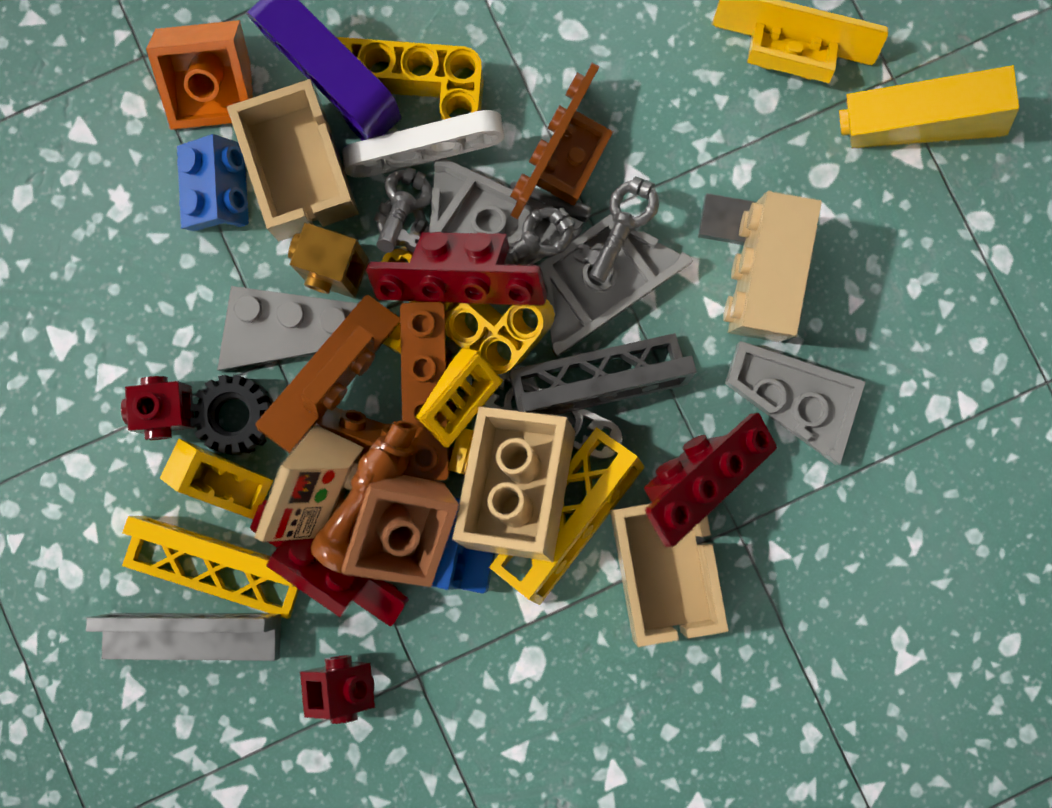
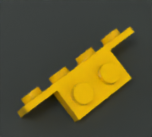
[712,0,889,83]

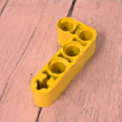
[336,37,483,120]
[381,247,555,374]

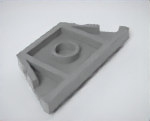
[429,158,583,266]
[540,214,693,357]

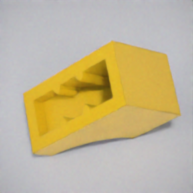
[160,439,274,519]

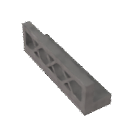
[509,333,697,416]
[86,613,281,661]

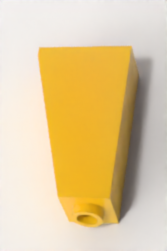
[839,65,1019,148]

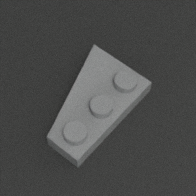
[217,286,358,372]
[725,341,866,465]

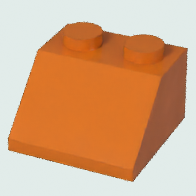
[146,20,253,130]

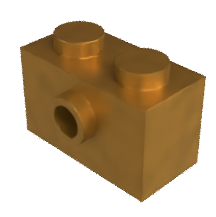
[288,222,369,299]

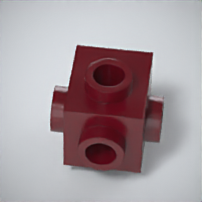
[121,376,195,440]
[300,655,375,724]

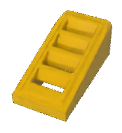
[416,348,503,448]

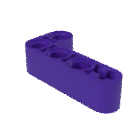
[246,0,402,141]

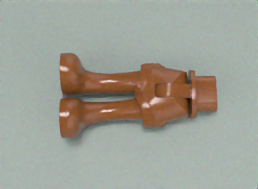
[311,420,418,573]

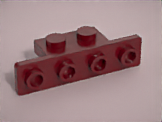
[366,232,547,306]
[644,413,777,547]
[250,500,409,626]

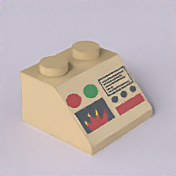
[254,425,364,542]

